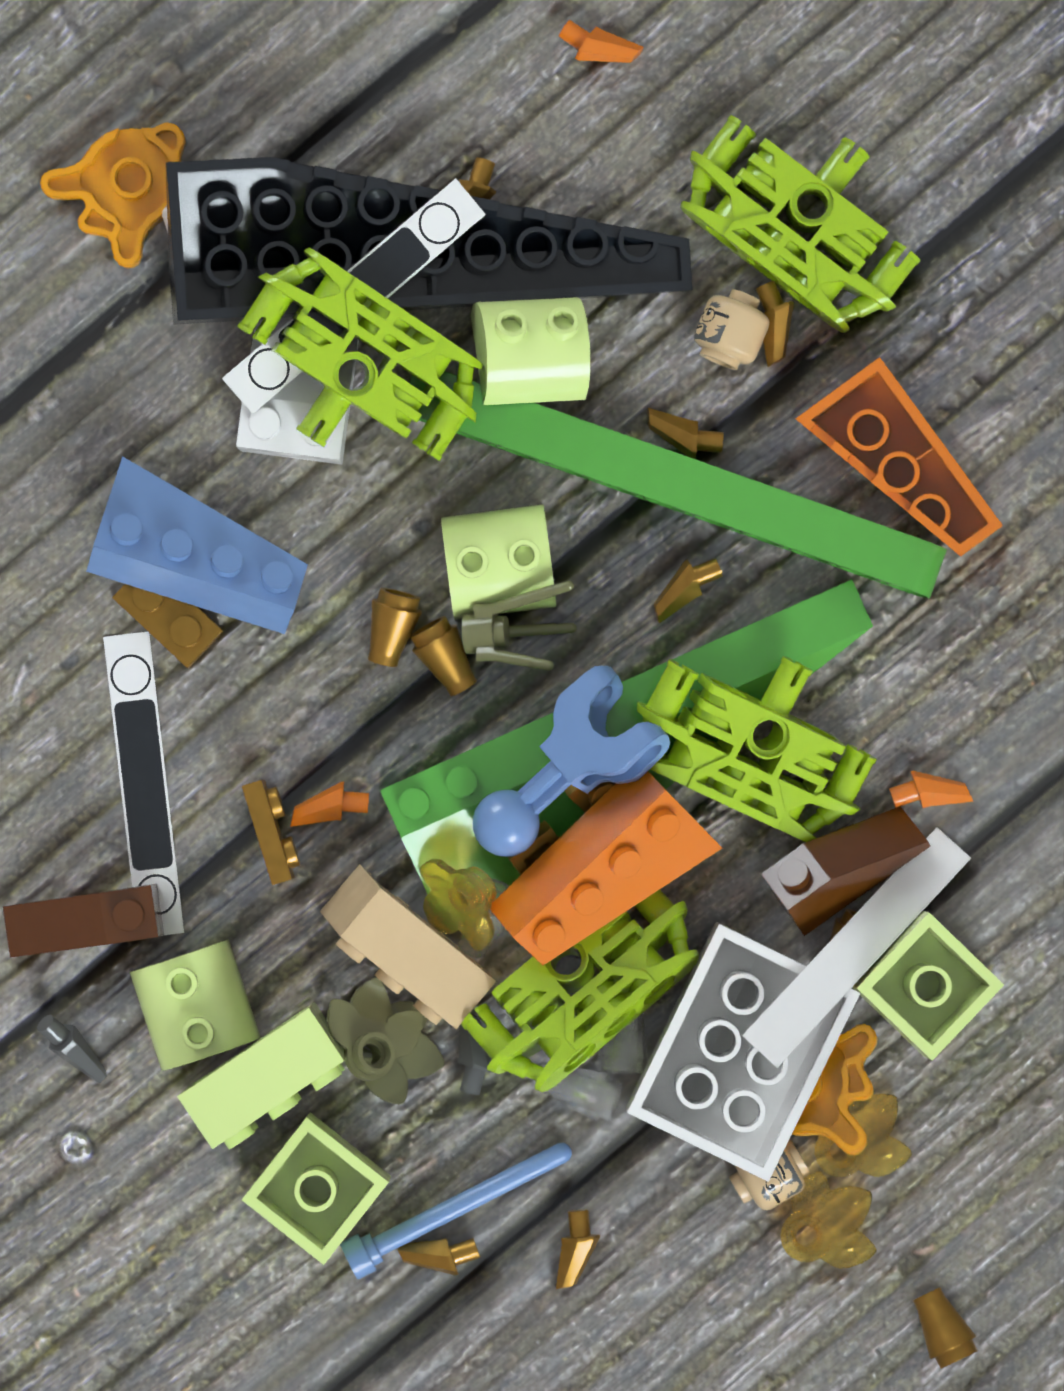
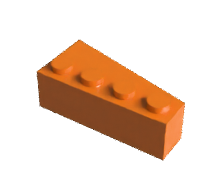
[795,357,1003,557]
[488,771,722,965]

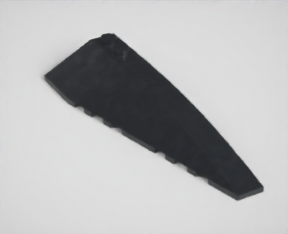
[165,157,693,325]

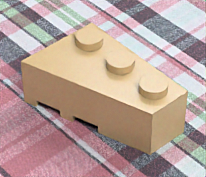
[320,864,496,1029]

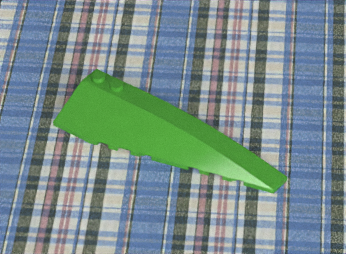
[380,579,873,931]

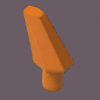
[558,20,644,63]
[889,771,974,808]
[290,782,369,827]

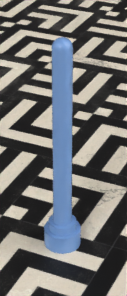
[340,1143,572,1280]

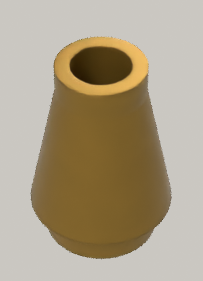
[368,588,422,667]
[410,616,477,696]
[913,1287,978,1369]

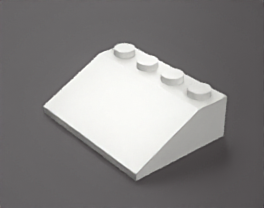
[625,922,860,1182]

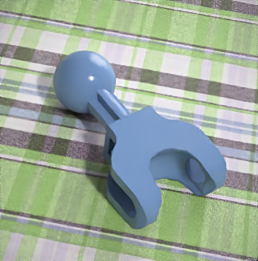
[473,666,670,857]

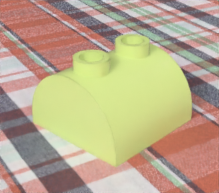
[470,297,590,405]
[441,504,556,620]
[129,939,260,1071]

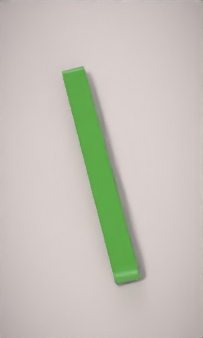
[409,371,947,599]

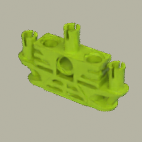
[680,115,920,333]
[237,248,483,461]
[637,656,877,842]
[461,889,699,1092]

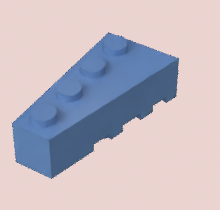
[86,456,308,634]

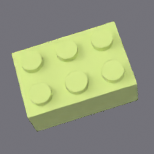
[177,1002,346,1150]

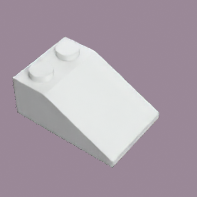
[236,318,359,465]

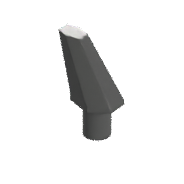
[457,1013,492,1095]
[37,1015,107,1083]

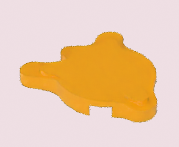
[40,123,186,269]
[792,1024,878,1155]

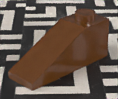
[761,806,931,936]
[3,883,164,958]

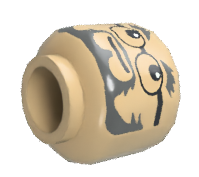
[694,289,770,370]
[729,1139,810,1210]

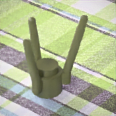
[461,581,577,671]

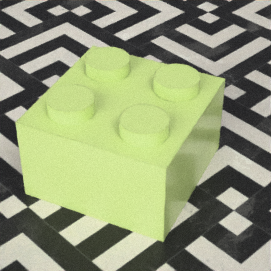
[852,911,1004,1061]
[242,1112,391,1265]

